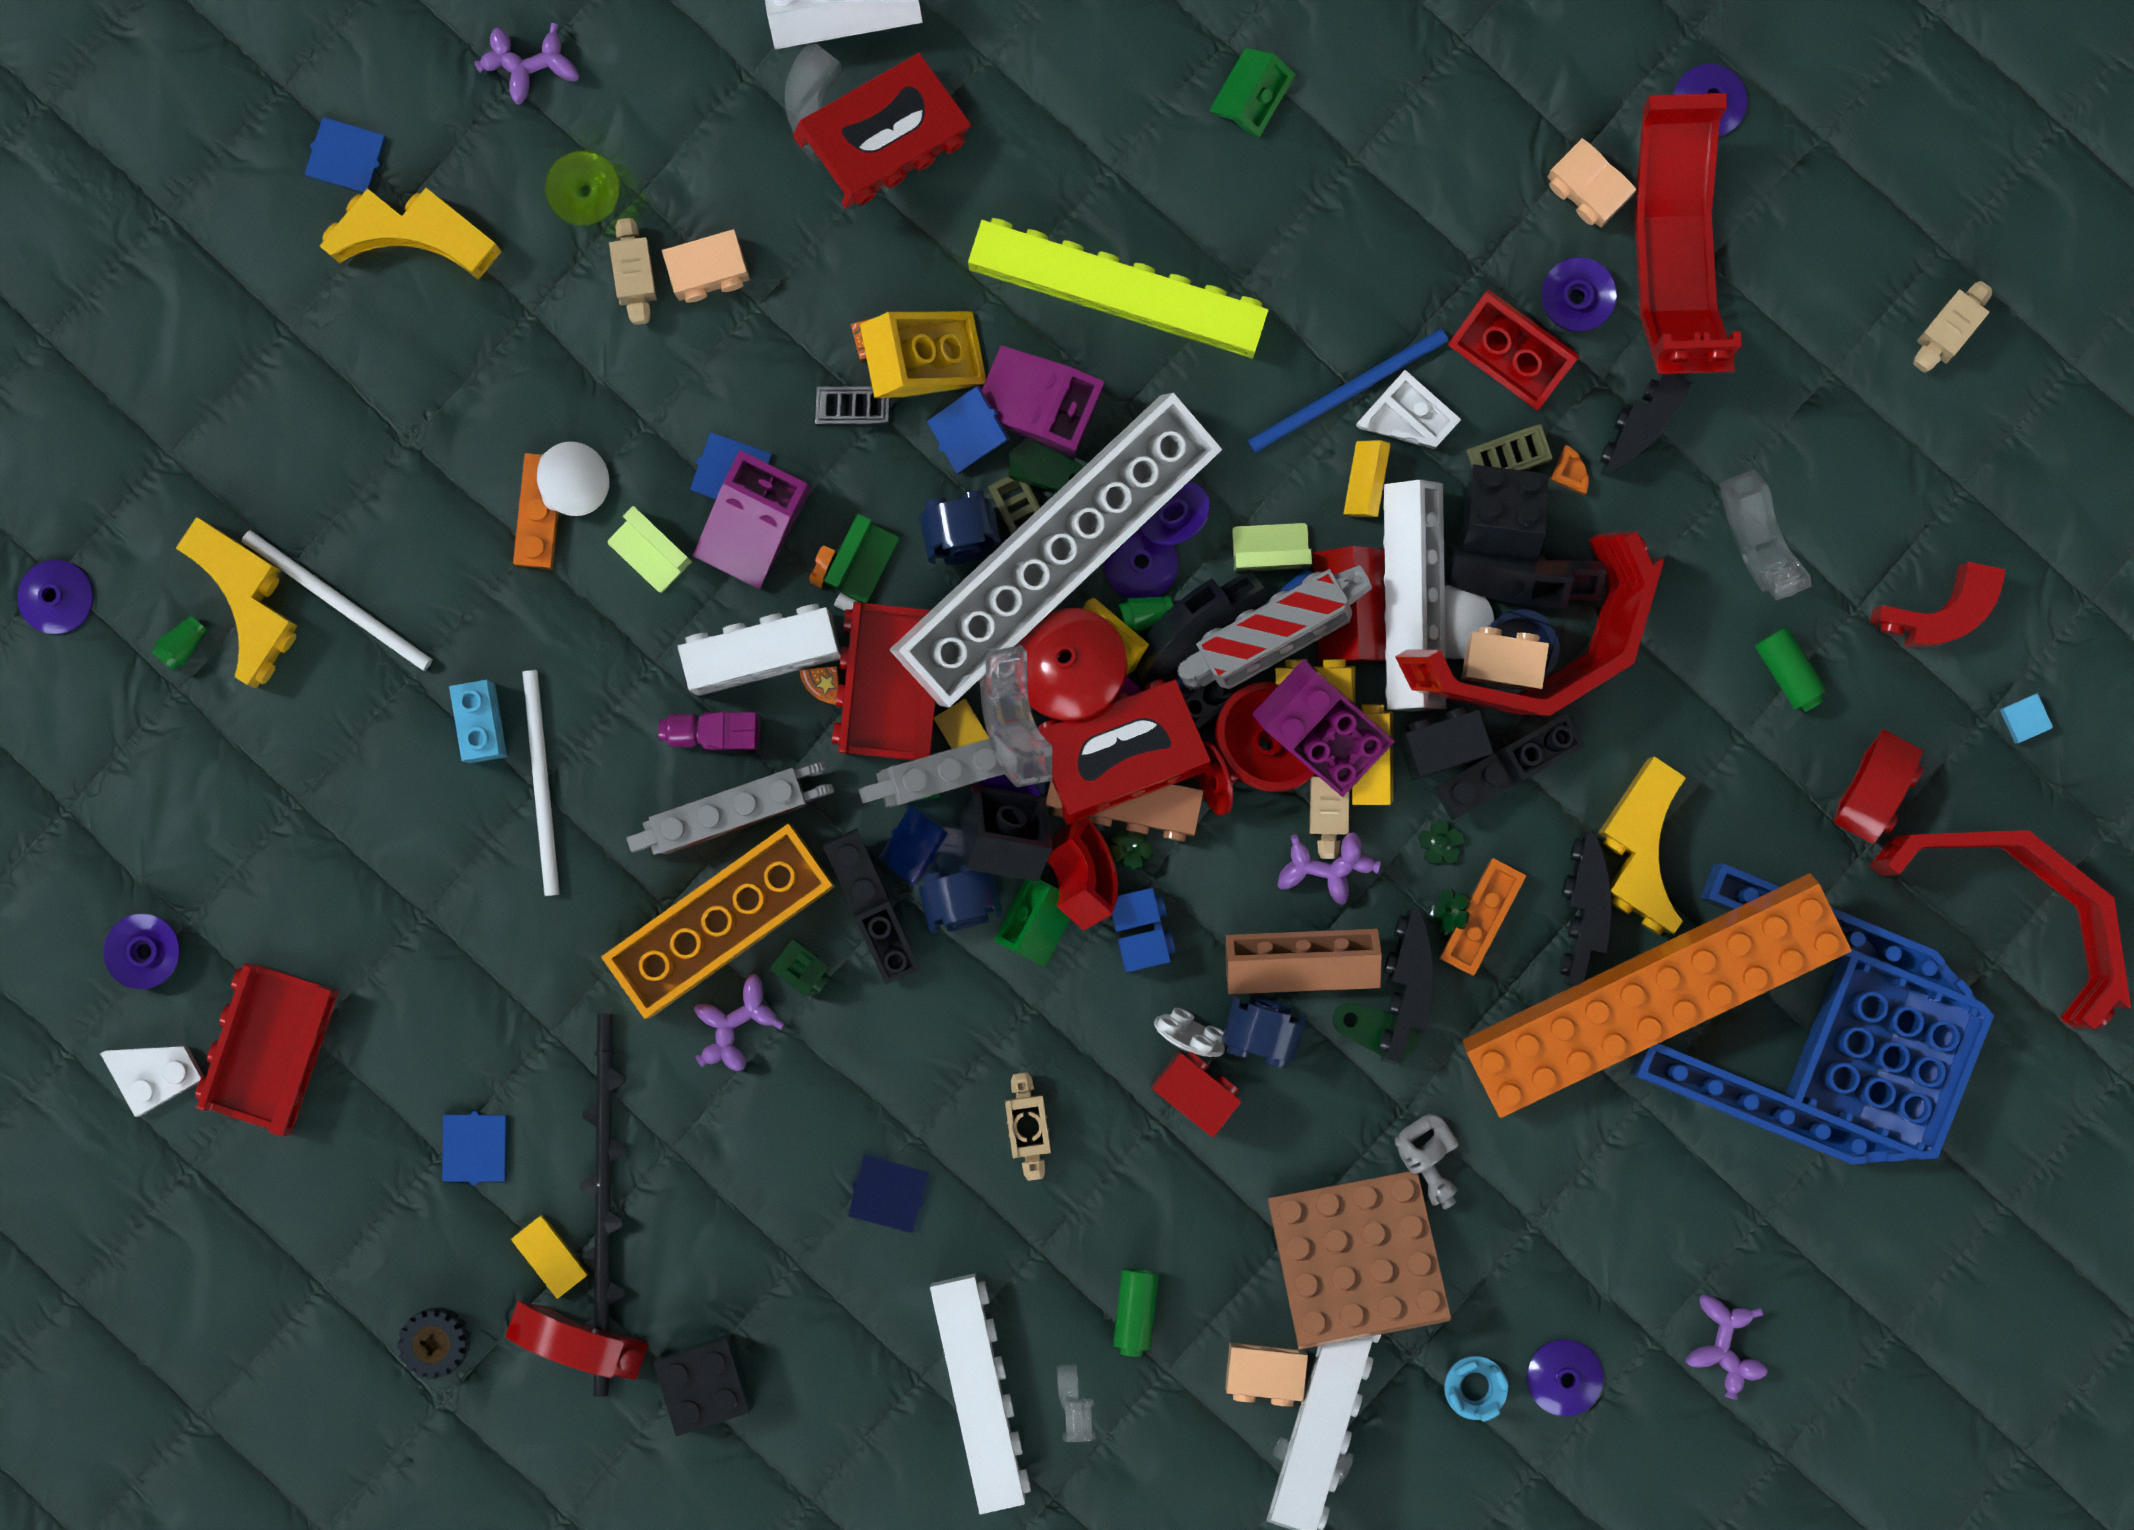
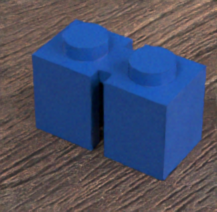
[1112,888,1176,972]

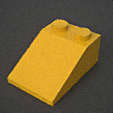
[860,311,986,398]

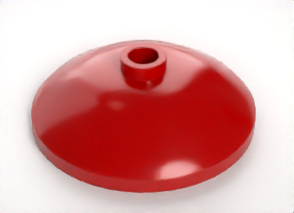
[1013,608,1127,721]
[1215,682,1315,792]

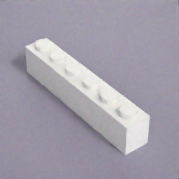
[1383,480,1447,712]
[930,1273,1031,1514]
[1266,1334,1381,1530]

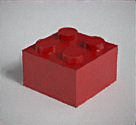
[1151,1051,1242,1138]

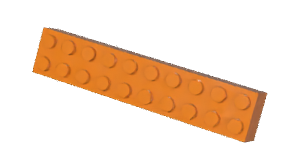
[1463,873,1852,1118]

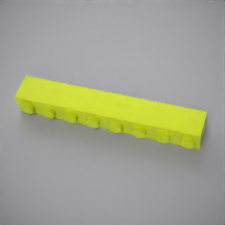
[968,218,1269,359]

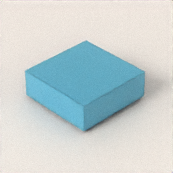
[1999,693,2053,744]

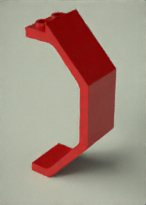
[1634,93,1742,374]
[1395,531,1665,716]
[1868,830,2131,1030]

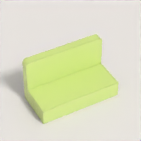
[608,506,692,593]
[1232,523,1312,572]

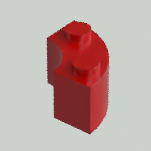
[1833,729,1924,844]
[1047,817,1118,931]

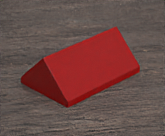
[1448,289,1579,411]
[1312,546,1386,665]

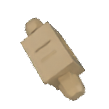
[609,218,657,325]
[1913,281,1992,373]
[1309,777,1349,859]
[1005,1072,1051,1181]

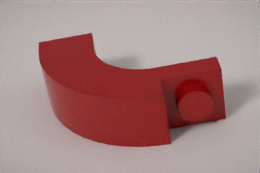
[1870,562,2006,648]
[505,1301,649,1380]

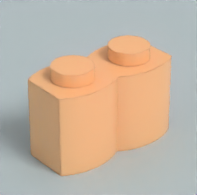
[1548,138,1636,228]

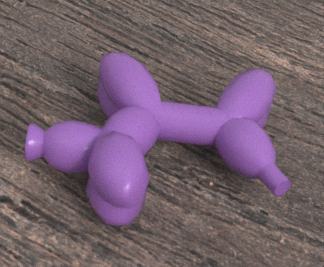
[474,23,579,105]
[1277,832,1381,905]
[694,973,784,1071]
[1686,1294,1768,1400]

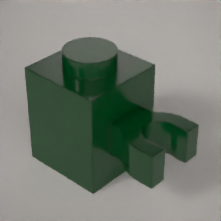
[770,939,832,997]

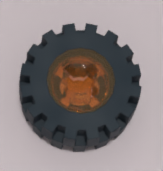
[397,1307,471,1379]

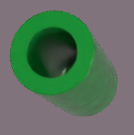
[1754,626,1827,712]
[1113,1268,1159,1357]

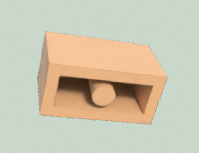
[662,229,750,303]
[1461,627,1549,692]
[1225,1342,1308,1407]

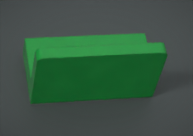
[1210,48,1296,138]
[824,514,899,603]
[993,879,1070,967]

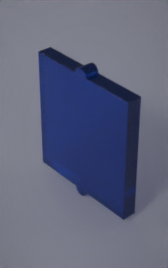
[879,805,948,886]
[848,1155,928,1233]

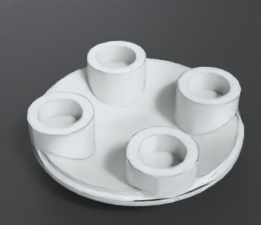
[537,442,609,516]
[1445,585,1494,659]
[1154,1008,1225,1057]

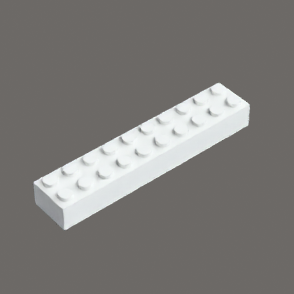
[889,393,1222,707]

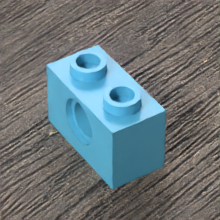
[449,680,507,764]

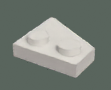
[1356,370,1461,449]
[100,1046,205,1117]

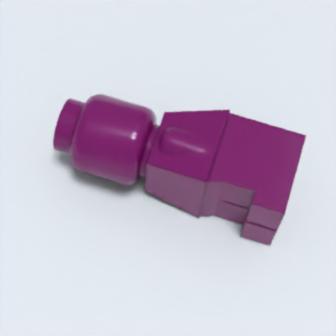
[658,711,761,751]

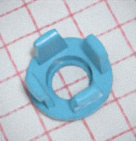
[1444,1356,1509,1422]

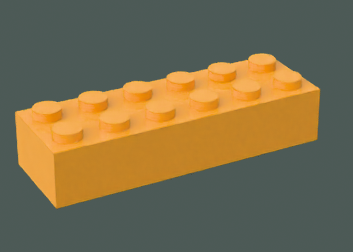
[601,823,836,1019]

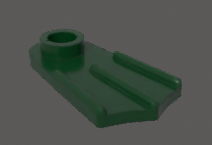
[1008,437,1084,492]
[1333,1003,1418,1065]

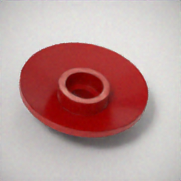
[1196,741,1237,815]

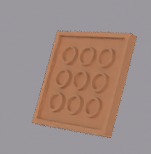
[1268,1172,1451,1350]

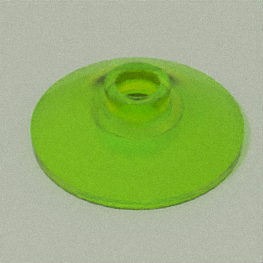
[545,151,620,225]

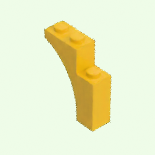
[320,188,502,280]
[176,517,298,688]
[1275,659,1394,805]
[1598,756,1686,936]

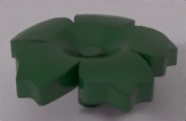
[1418,819,1465,865]
[1109,831,1154,872]
[1430,888,1470,935]

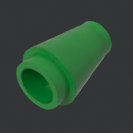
[1116,596,1173,633]
[151,615,208,672]

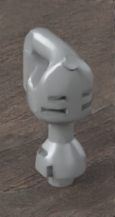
[1395,1114,1458,1209]

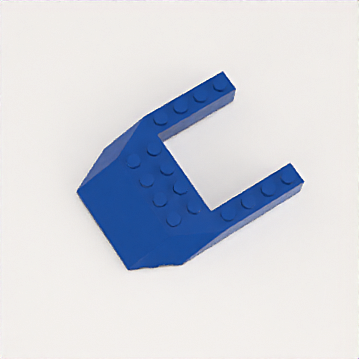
[1630,863,1994,1165]

